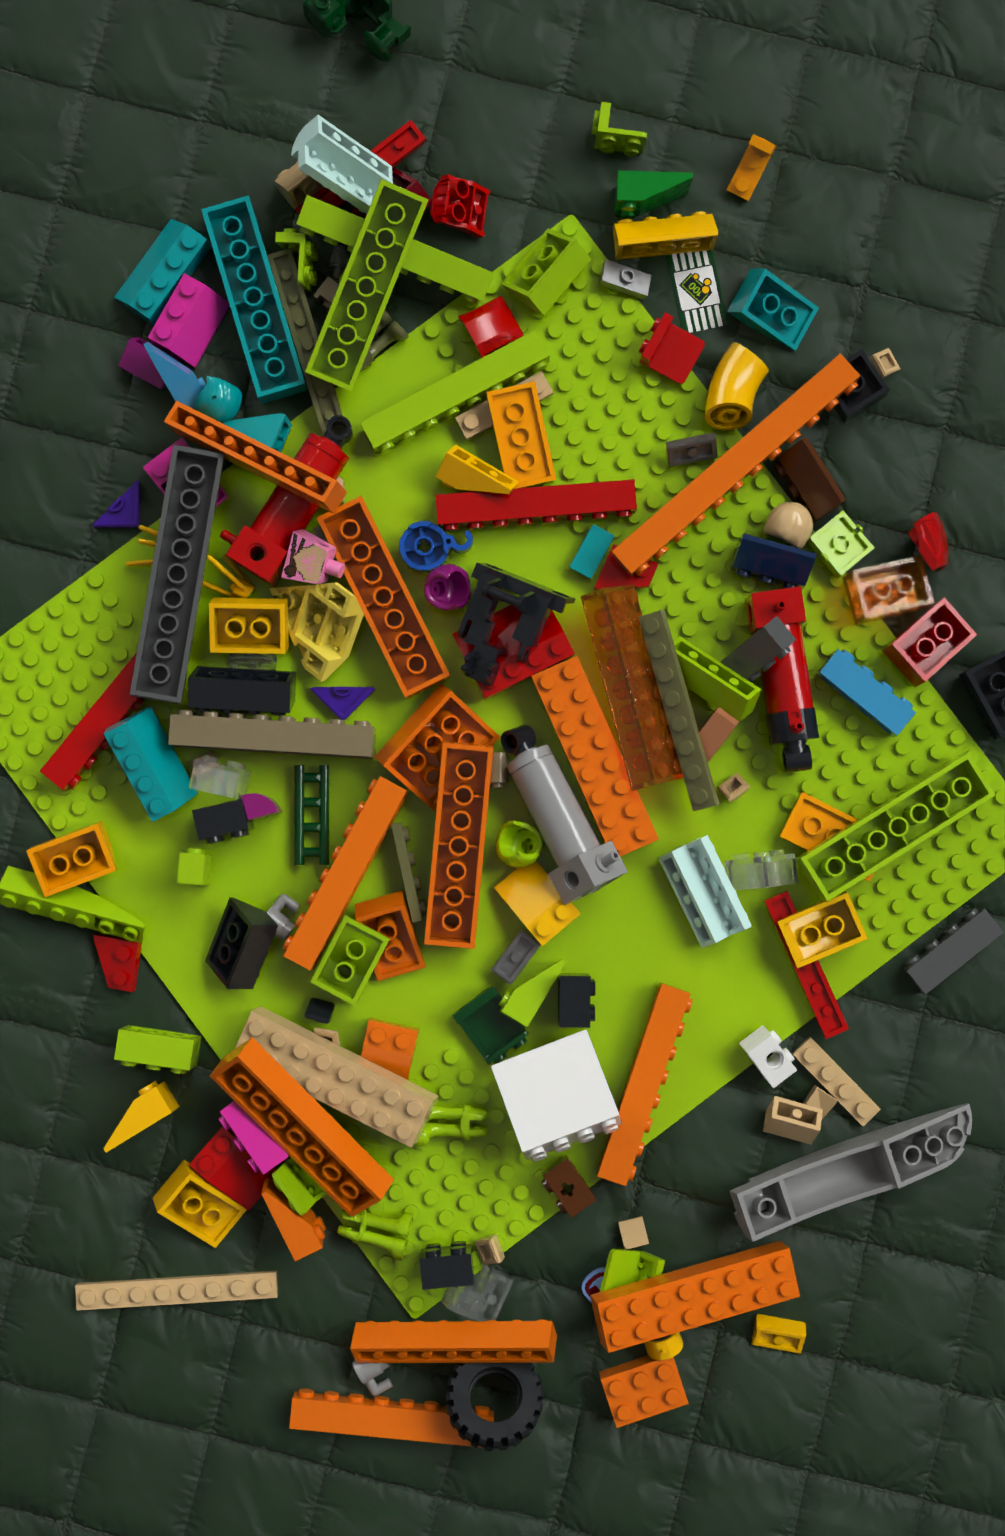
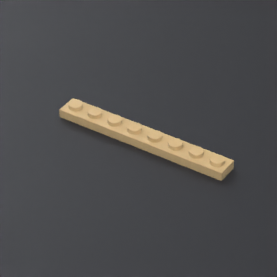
[75,1270,278,1311]

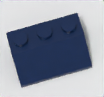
[730,534,817,589]

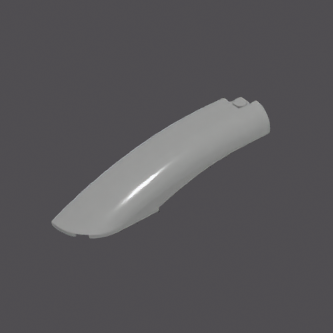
[729,1103,972,1242]

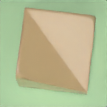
[802,1085,838,1119]

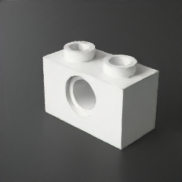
[739,1025,797,1089]

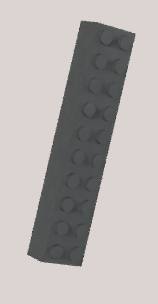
[130,444,224,705]

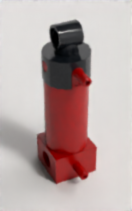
[745,586,819,773]

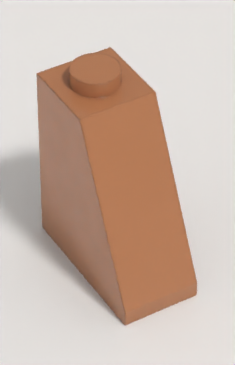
[699,707,739,762]

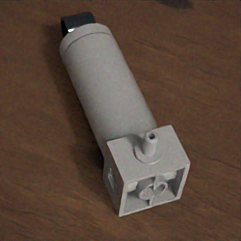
[501,725,628,905]

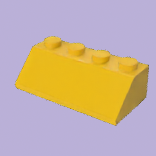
[613,211,718,260]

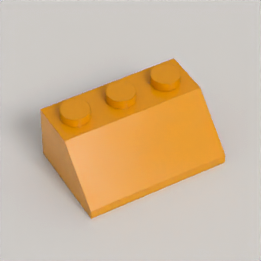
[26,821,117,897]

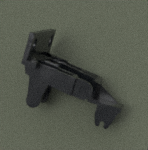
[458,563,575,687]

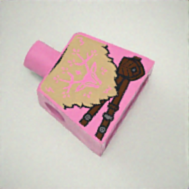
[281,529,345,584]

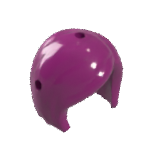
[424,564,471,611]

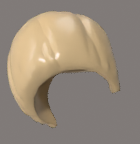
[763,502,813,549]

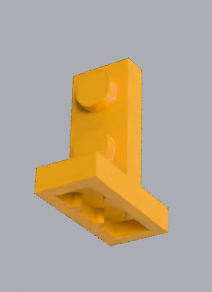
[727,134,777,201]

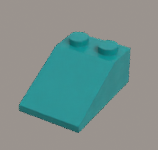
[727,268,819,351]

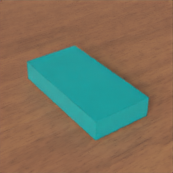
[569,524,615,580]

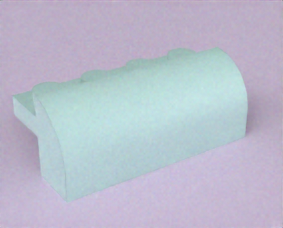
[291,115,393,214]
[658,835,752,948]

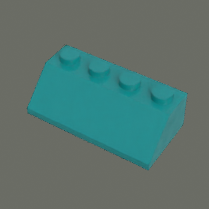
[114,219,211,326]
[104,706,198,822]

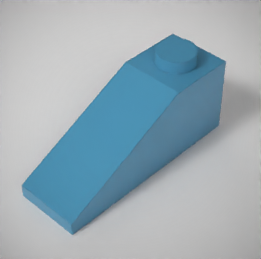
[144,342,206,409]

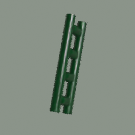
[294,765,329,865]

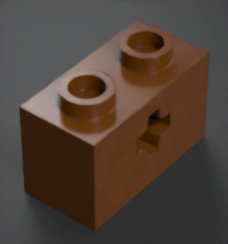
[541,1155,596,1218]

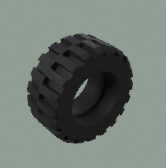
[446,1363,544,1451]

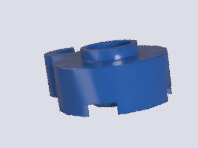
[399,521,473,573]

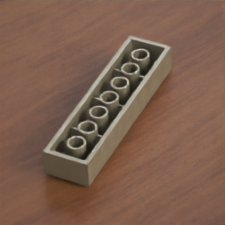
[168,710,376,759]

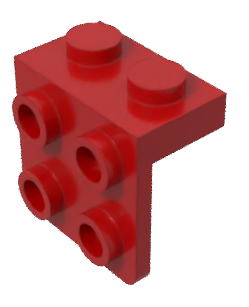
[639,312,705,385]

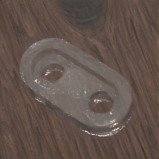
[226,653,277,670]

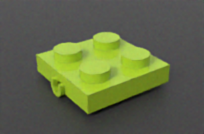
[807,510,874,579]

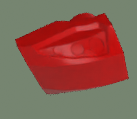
[430,174,490,238]
[458,296,524,358]
[908,512,948,571]

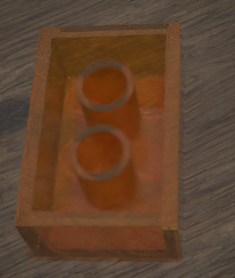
[843,555,935,625]

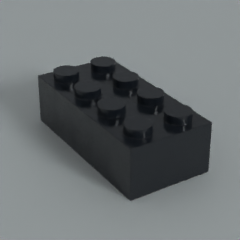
[188,666,296,716]

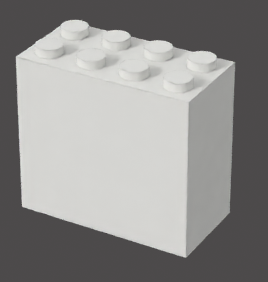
[491,1029,622,1162]

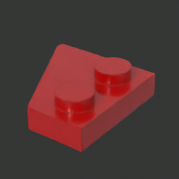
[594,544,659,590]
[93,934,142,992]

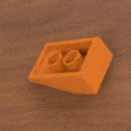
[355,890,426,981]
[361,1018,419,1080]
[261,1178,326,1261]

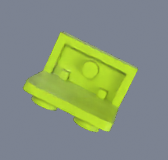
[591,102,647,156]
[275,228,319,292]
[272,1157,327,1216]
[600,1249,665,1292]

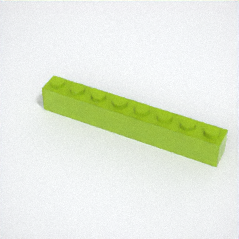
[296,195,494,304]
[360,330,550,453]

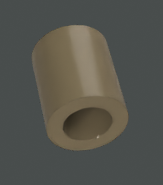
[490,752,509,788]

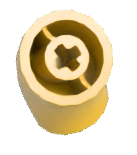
[705,342,769,431]

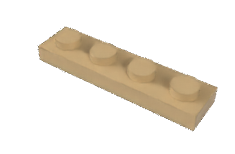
[455,371,554,441]
[792,1036,881,1127]

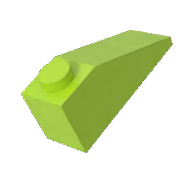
[498,960,566,1028]

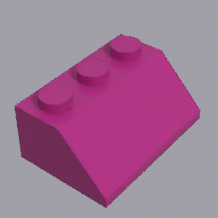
[148,273,230,368]
[218,1101,289,1175]

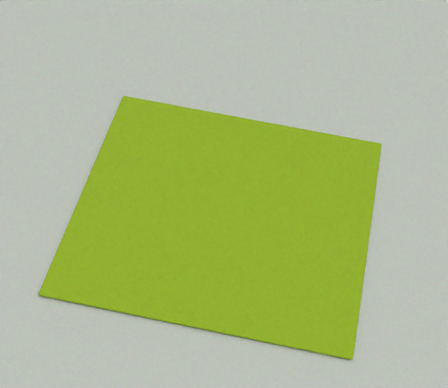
[0,215,1005,1319]

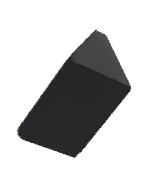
[304,998,335,1024]

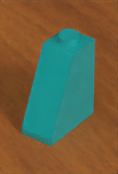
[223,413,292,452]

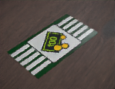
[666,250,729,333]

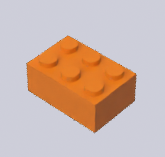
[599,1355,689,1428]

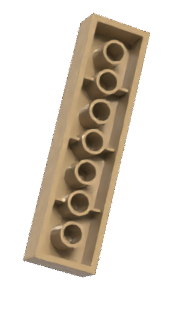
[235,1006,439,1147]

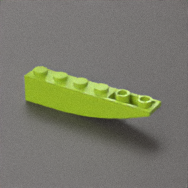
[0,866,145,943]

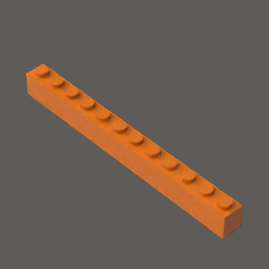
[611,353,860,577]

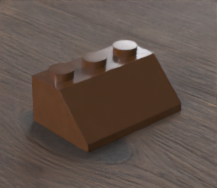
[774,436,846,524]

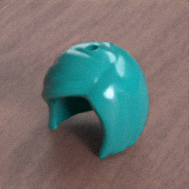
[195,376,242,423]

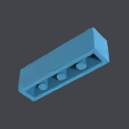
[816,649,916,737]

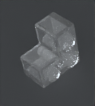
[189,755,251,799]
[724,849,798,890]
[441,1265,513,1321]

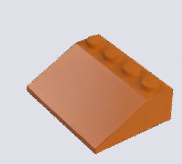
[374,683,500,811]

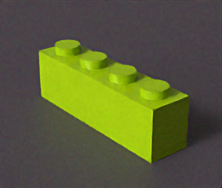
[673,636,761,722]

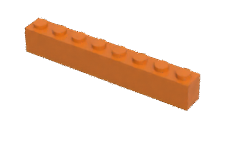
[164,401,347,514]
[596,982,693,1186]
[350,1319,557,1363]
[289,1389,494,1448]

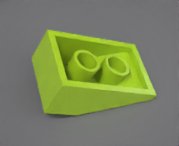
[310,915,390,1006]

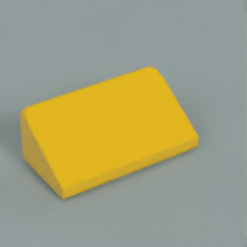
[751,1314,806,1354]

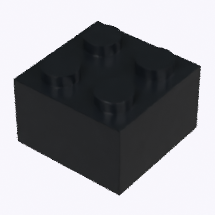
[834,349,890,423]
[192,799,255,844]
[558,973,595,1028]
[420,1241,474,1290]

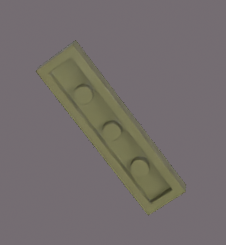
[391,822,426,923]

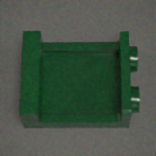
[452,984,529,1065]

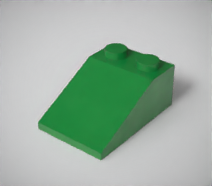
[614,170,693,219]

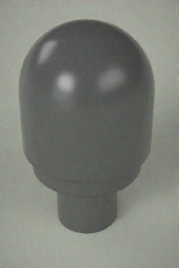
[330,245,351,280]

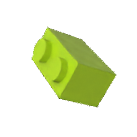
[177,848,212,885]

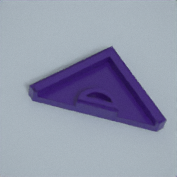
[93,481,141,528]
[310,687,375,721]

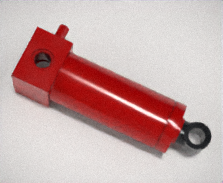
[220,415,353,587]

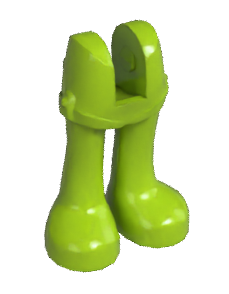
[417,1105,488,1147]
[337,1209,413,1261]

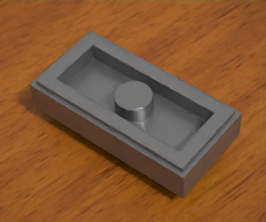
[599,259,651,300]
[665,432,718,467]
[491,930,541,985]

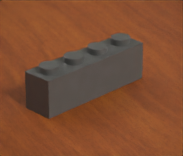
[721,616,796,682]
[902,908,1004,995]

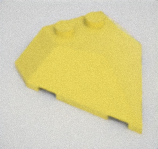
[269,582,364,682]

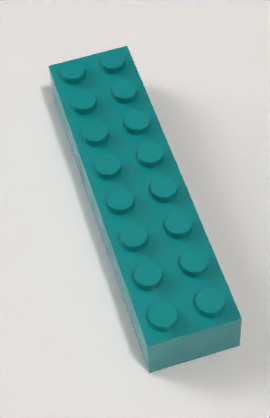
[201,195,308,404]

